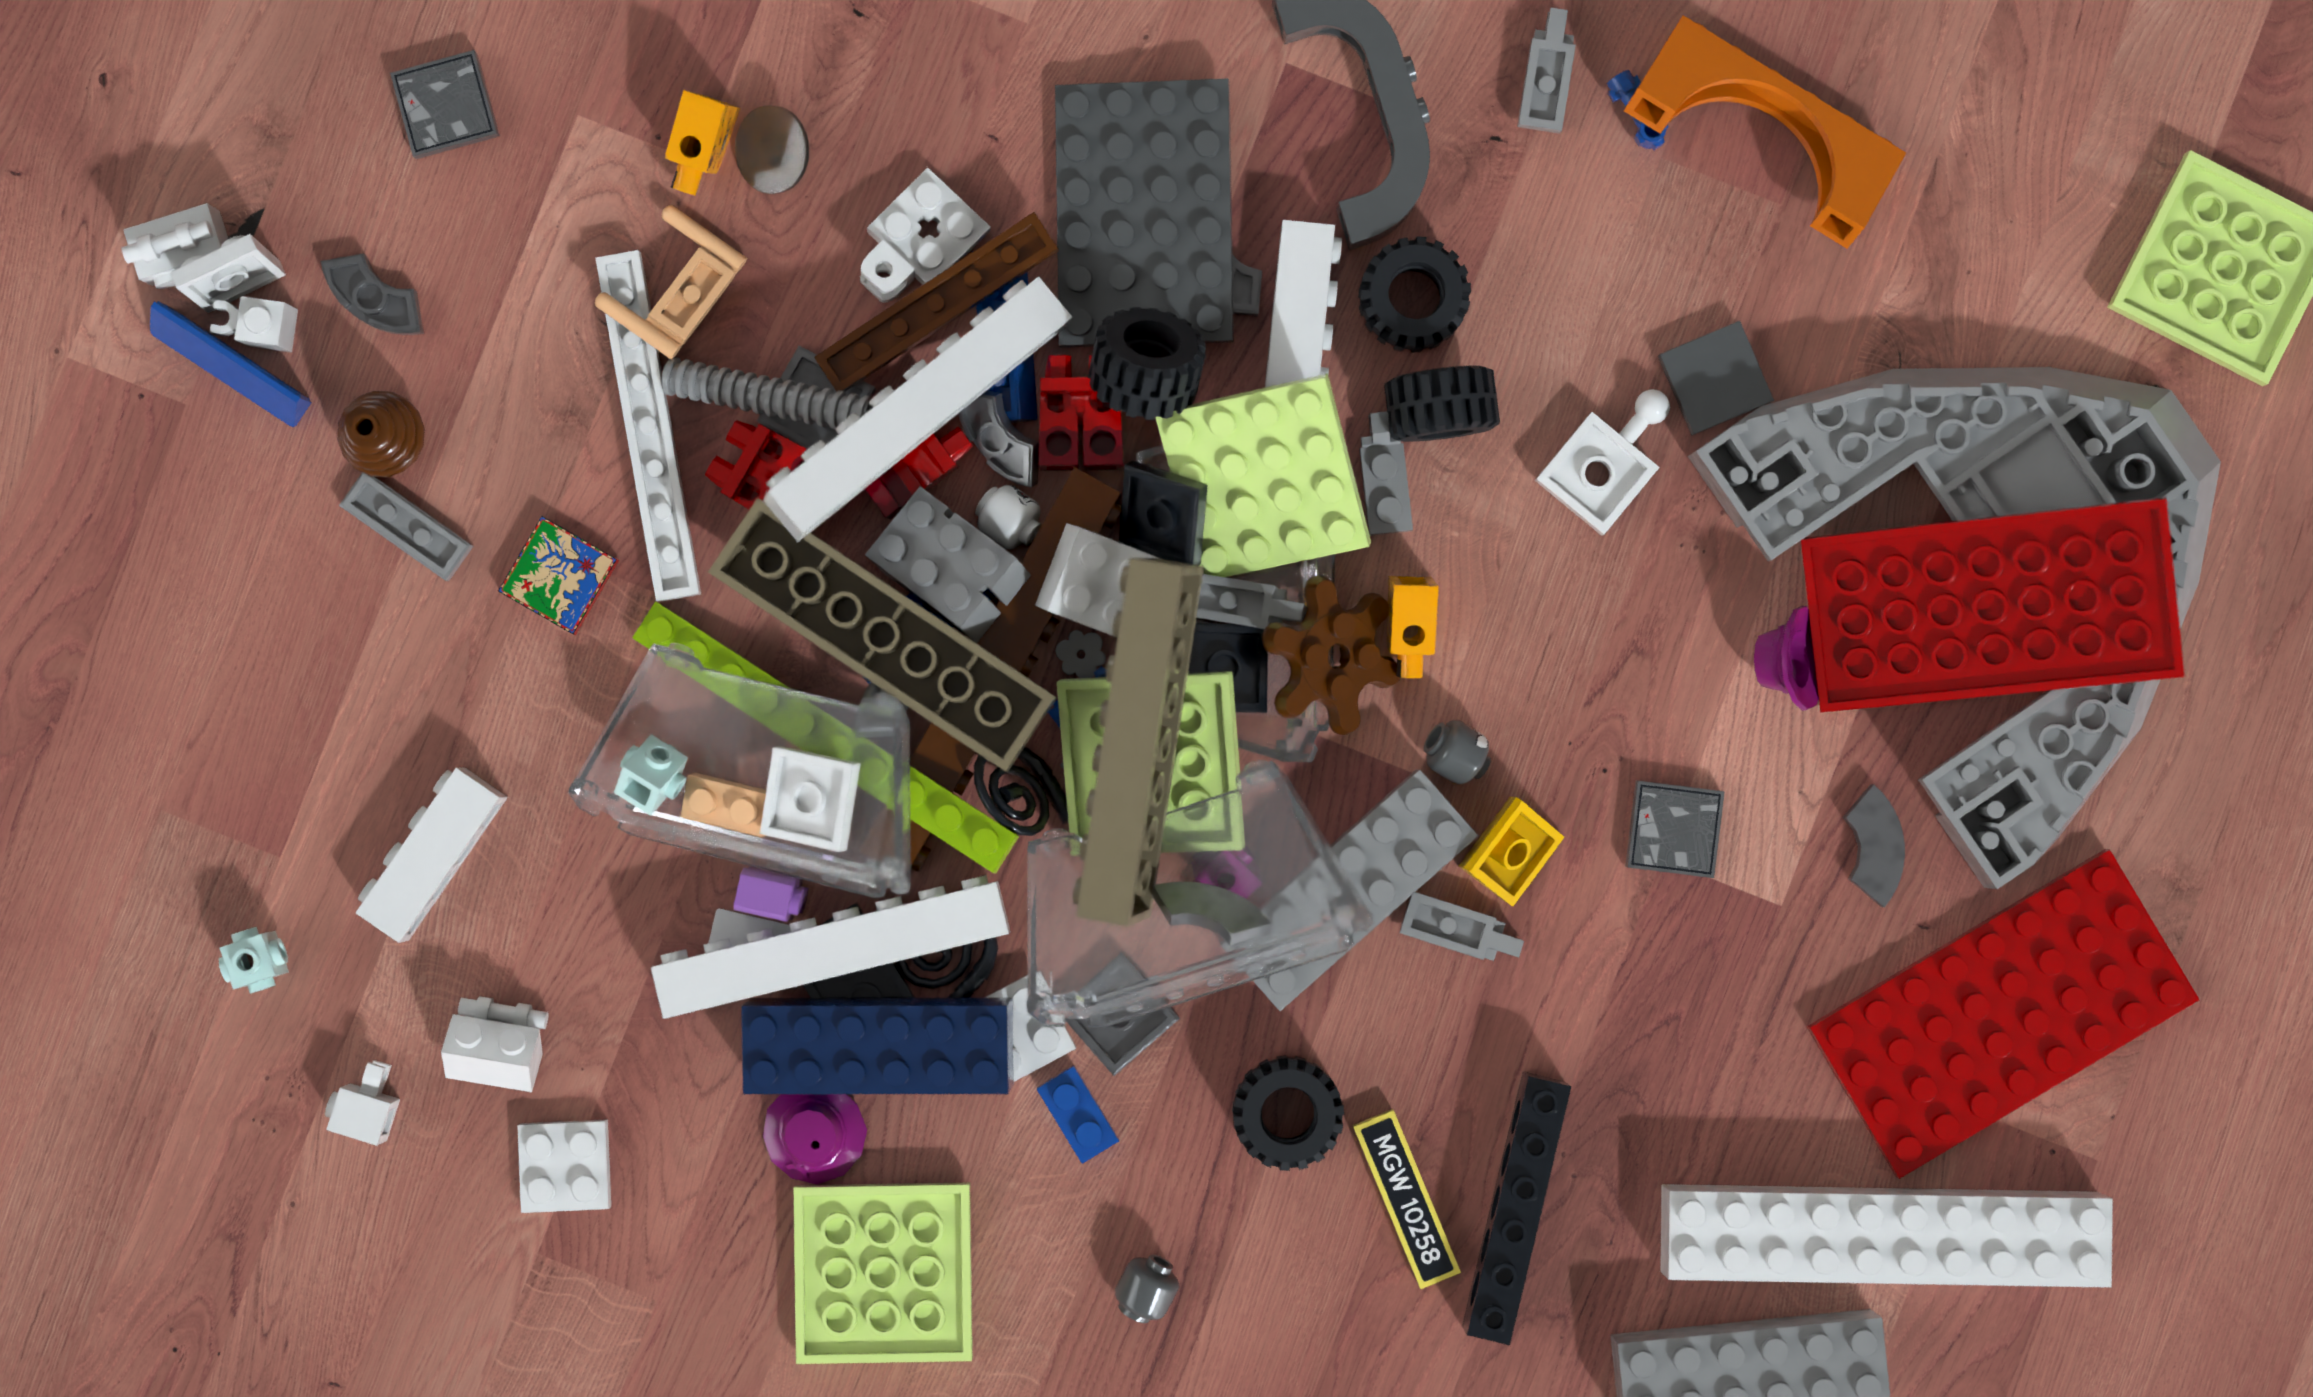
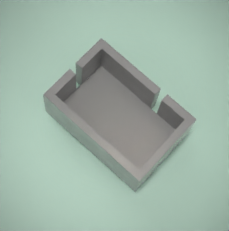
[865,487,1031,644]

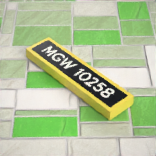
[1352,1109,1461,1289]

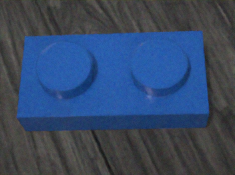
[1037,1065,1120,1164]

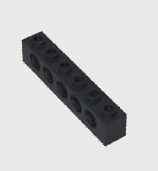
[1462,1071,1572,1346]

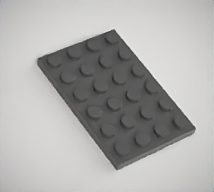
[1055,78,1234,347]

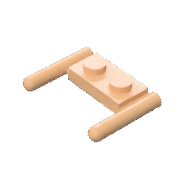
[595,205,747,360]

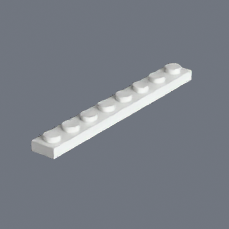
[595,250,701,602]

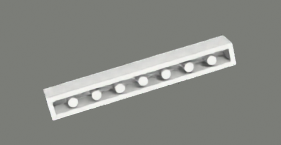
[763,276,1072,542]
[651,875,1011,1019]

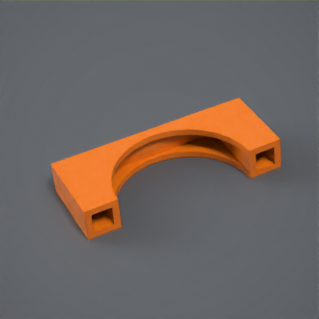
[1623,15,1906,249]

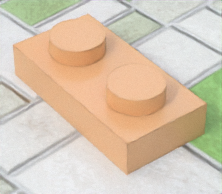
[681,772,767,837]

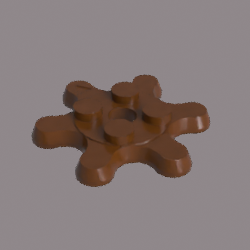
[1262,575,1400,735]

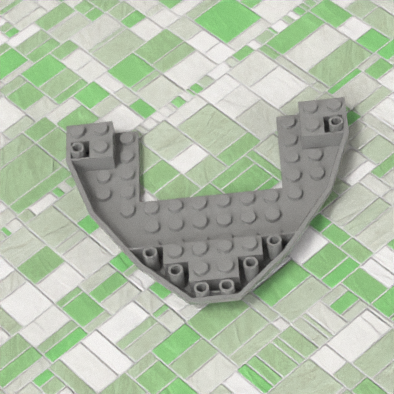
[1688,367,2221,889]

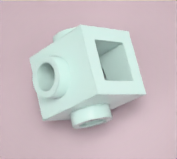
[614,734,688,816]
[219,927,289,994]

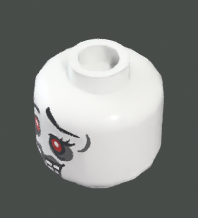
[975,485,1042,550]

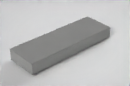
[339,473,474,582]

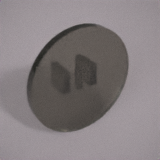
[735,105,810,194]

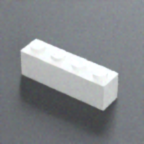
[1265,220,1342,387]
[356,768,508,943]

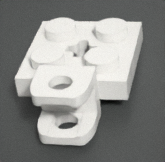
[860,167,991,303]

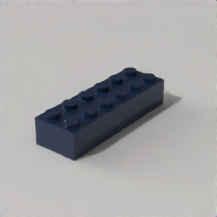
[741,998,1014,1094]

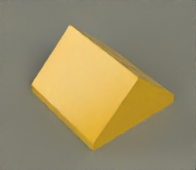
[1458,797,1565,907]

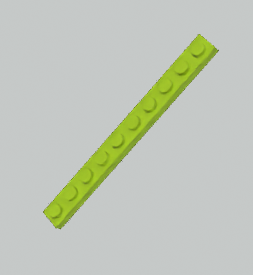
[632,601,1019,873]

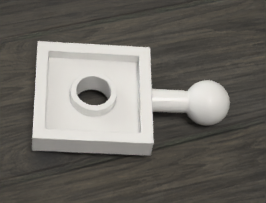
[1535,389,1670,536]

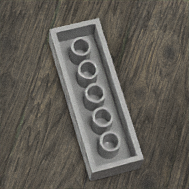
[1220,770,1478,1011]
[1610,1309,1890,1397]

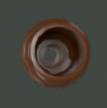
[337,391,425,477]

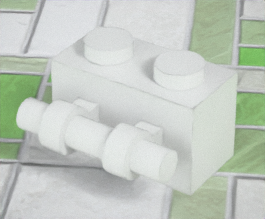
[122,203,228,289]
[441,996,548,1092]

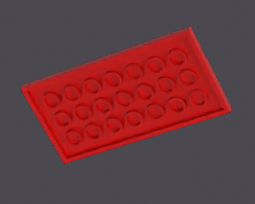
[1801,497,2185,713]
[1806,849,2200,1179]

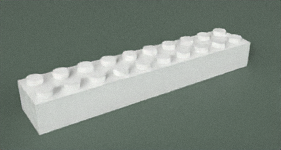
[1660,1184,2113,1287]

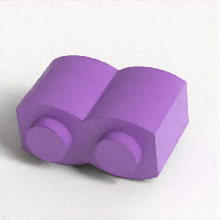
[734,866,808,922]

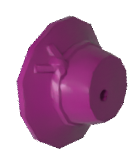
[1754,606,1819,711]
[763,1094,867,1185]

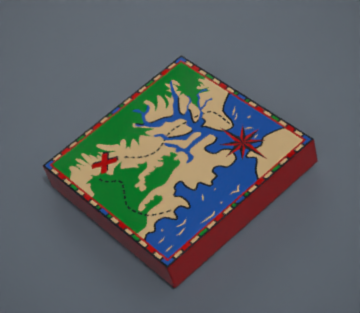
[498,516,619,635]

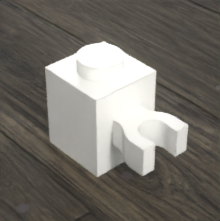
[210,296,298,352]
[325,1060,400,1146]

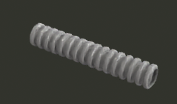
[661,357,873,430]

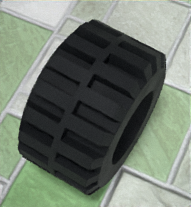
[1358,236,1471,353]
[1088,307,1206,420]
[1384,365,1500,442]
[1232,1055,1344,1171]

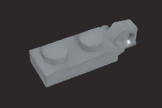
[1517,8,1576,134]
[1359,411,1413,536]
[1196,574,1307,629]
[1399,892,1524,961]

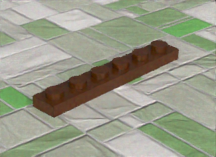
[814,212,1059,392]

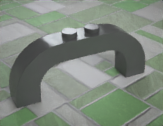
[1272,0,1430,250]

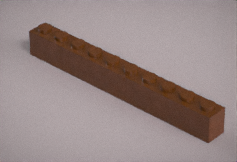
[859,467,1121,876]

